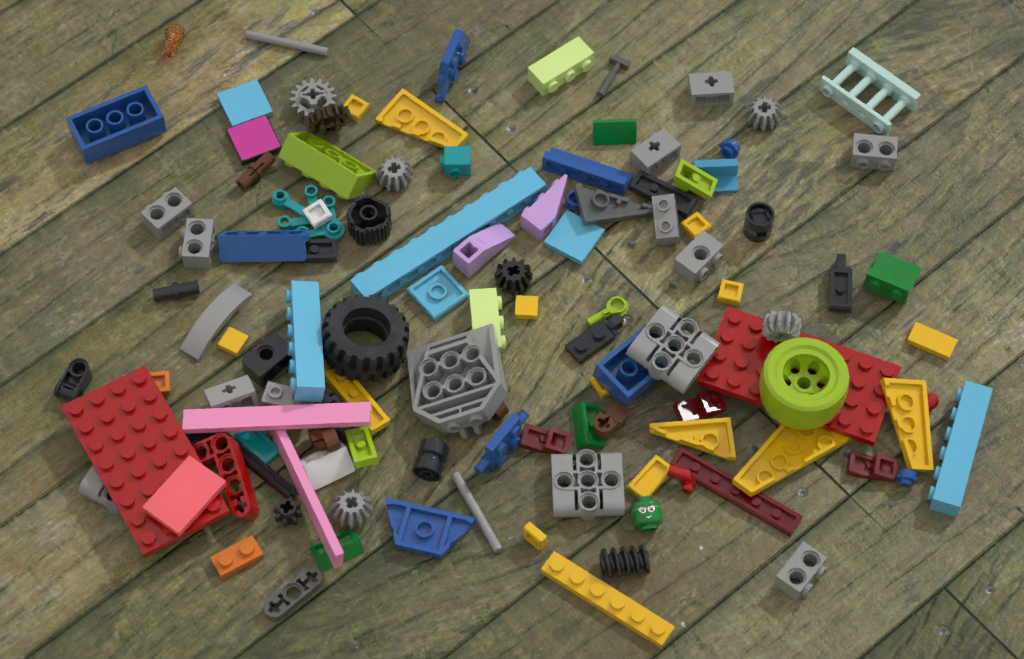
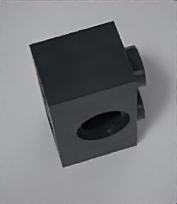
[241,332,292,388]

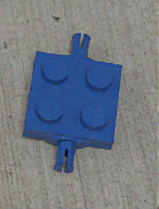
[474,410,529,474]

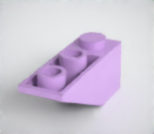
[521,174,568,242]
[453,222,516,278]

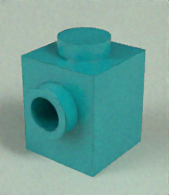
[440,146,471,178]

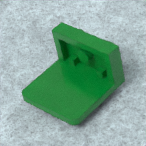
[863,252,921,305]

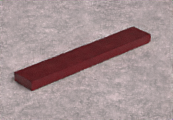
[670,447,803,537]

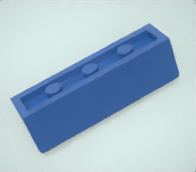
[542,148,633,197]
[217,230,310,262]

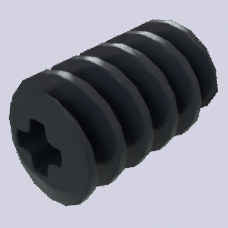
[599,545,650,579]

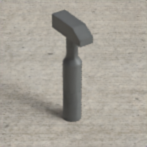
[596,55,631,98]

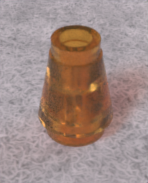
[162,24,185,57]

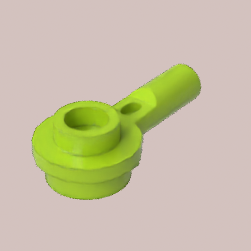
[586,296,629,327]

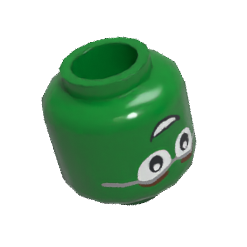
[630,496,663,532]

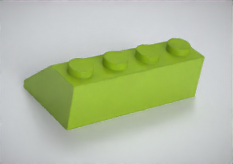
[278,131,377,200]

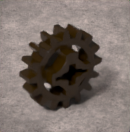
[304,104,352,135]

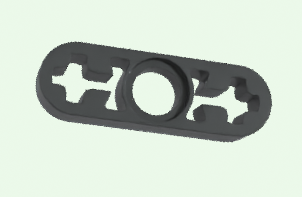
[264,567,323,622]

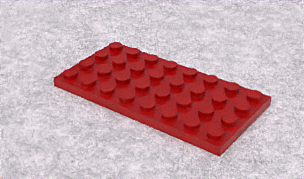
[697,306,902,446]
[61,366,230,558]

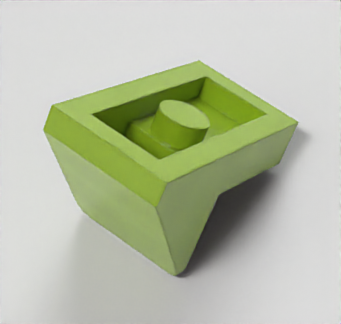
[673,158,718,200]
[345,426,379,469]

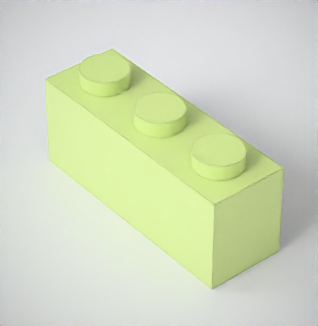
[527,36,594,96]
[469,288,506,359]

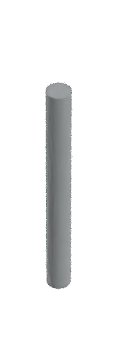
[245,30,329,56]
[451,472,503,553]

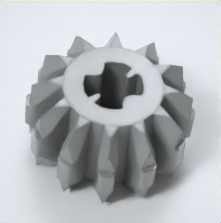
[745,95,782,132]
[376,155,413,193]
[762,310,802,343]
[332,489,373,530]

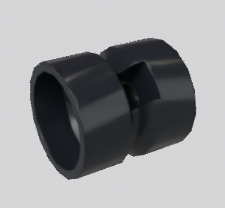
[743,202,775,243]
[412,438,450,482]

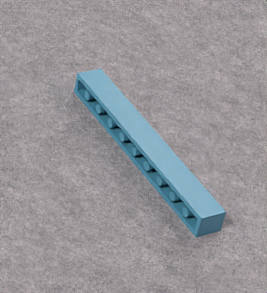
[350,167,546,300]

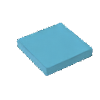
[217,79,273,127]
[544,210,605,265]
[406,264,469,323]

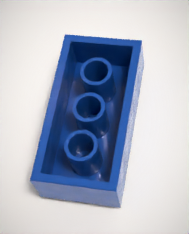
[66,85,167,165]
[592,323,693,407]

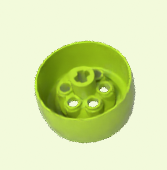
[759,337,849,430]

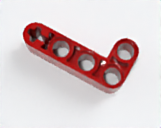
[192,433,260,522]

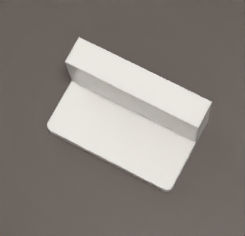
[300,442,355,490]

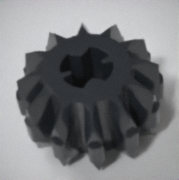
[494,257,533,296]

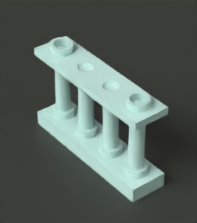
[819,47,921,136]

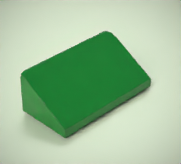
[592,119,637,145]
[572,402,605,450]
[309,529,364,572]

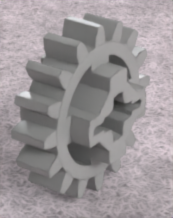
[290,78,337,118]

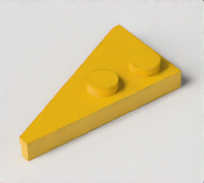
[649,417,736,462]

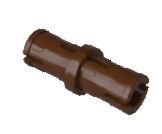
[235,151,276,191]

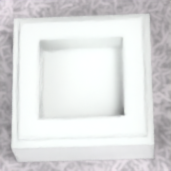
[302,199,333,230]

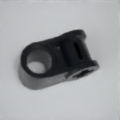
[54,358,93,401]

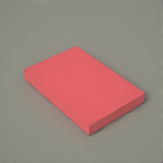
[142,455,227,537]

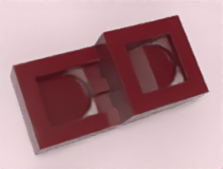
[673,390,728,421]
[519,423,572,455]
[846,450,899,482]

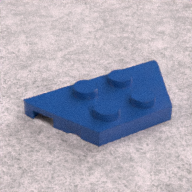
[434,29,471,104]
[386,498,475,559]

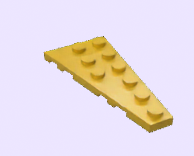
[732,424,853,497]

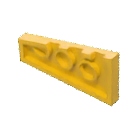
[375,88,469,149]
[880,378,934,472]

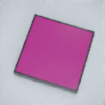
[226,114,282,166]

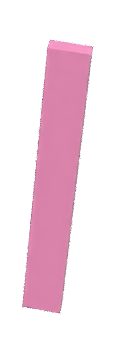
[182,402,371,434]
[269,405,344,569]

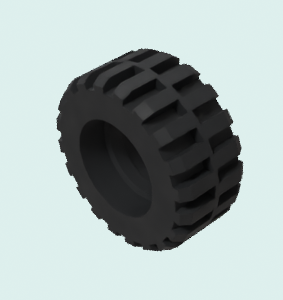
[322,294,410,383]

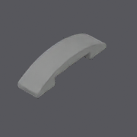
[180,283,253,362]

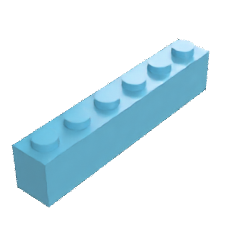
[285,280,325,402]
[927,380,993,517]

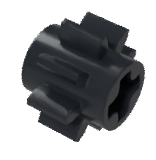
[273,496,303,528]

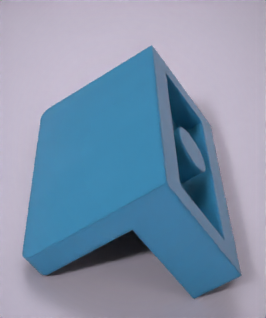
[693,158,738,194]

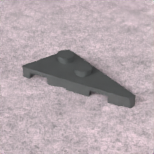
[573,183,654,226]

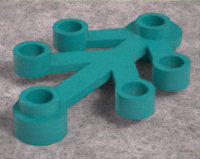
[272,185,345,241]

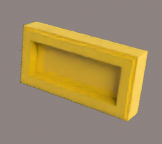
[906,322,958,361]
[626,455,670,498]

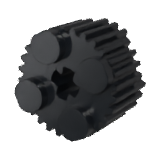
[346,194,392,246]

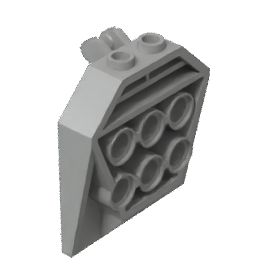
[407,324,508,439]

